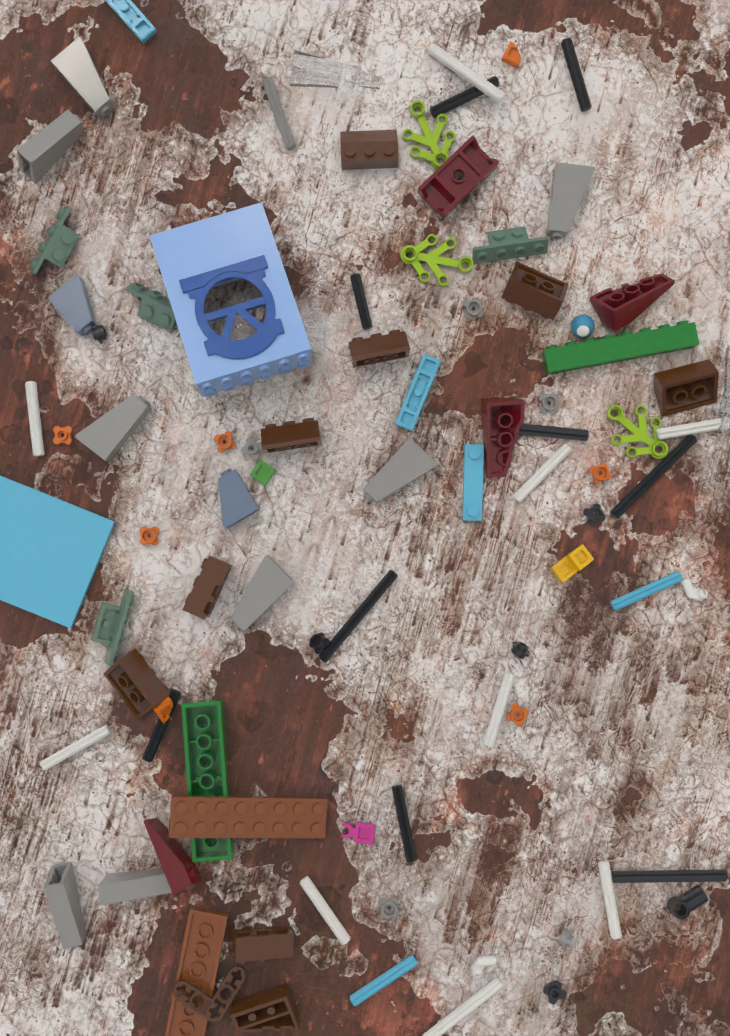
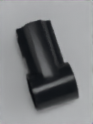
[667,884,708,920]

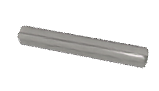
[262,77,296,150]

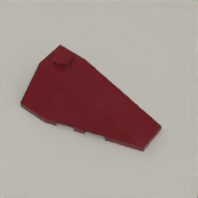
[589,274,675,331]
[481,397,525,478]
[143,818,202,895]

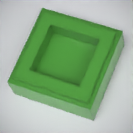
[250,459,276,486]

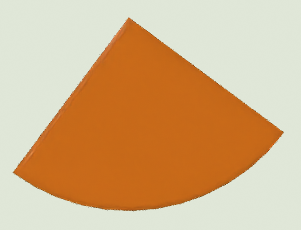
[501,41,521,69]
[152,696,173,724]

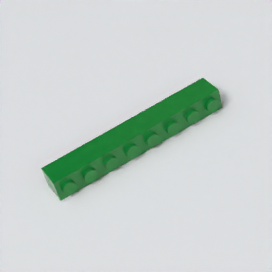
[541,320,699,376]

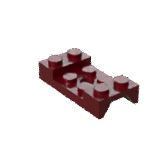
[418,135,499,219]

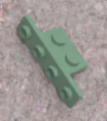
[29,206,80,275]
[472,226,549,264]
[126,282,176,331]
[91,588,134,666]

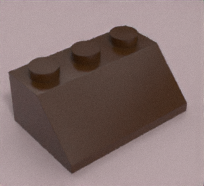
[340,130,399,170]
[501,262,568,320]
[348,329,410,368]
[654,359,719,417]
[261,418,322,453]
[104,648,170,719]

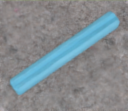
[610,572,683,611]
[350,955,418,1006]

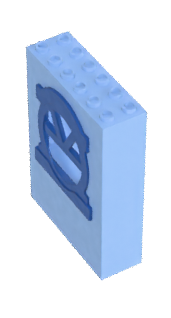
[149,202,313,397]

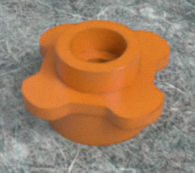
[53,426,72,445]
[214,431,236,453]
[589,462,611,484]
[140,526,159,546]
[506,703,529,726]

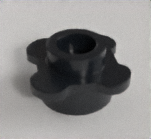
[92,323,107,344]
[583,504,606,526]
[309,632,330,654]
[511,641,530,659]
[543,980,566,1004]

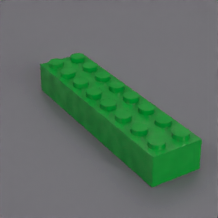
[181,698,235,862]

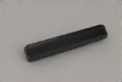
[350,274,372,330]

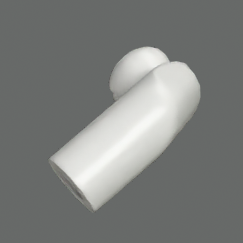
[681,578,708,601]
[470,955,496,978]

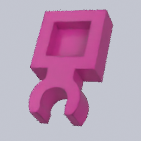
[341,821,376,845]

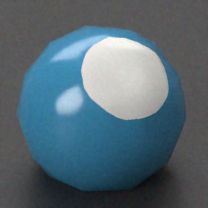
[571,314,595,338]

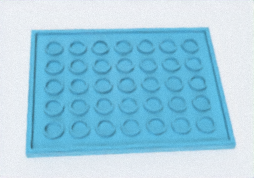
[0,475,116,628]

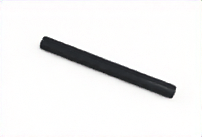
[610,434,697,519]
[319,570,398,663]
[611,869,728,883]

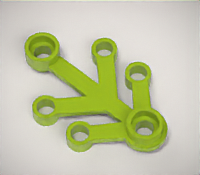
[402,100,456,170]
[400,234,474,287]
[606,405,669,459]

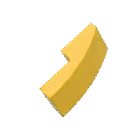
[549,544,594,583]

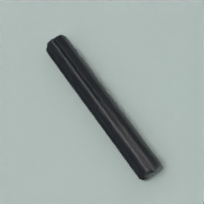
[561,38,592,112]
[430,76,499,118]
[518,424,589,441]
[142,689,181,762]
[392,785,416,862]

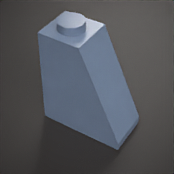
[48,273,97,336]
[218,468,260,529]

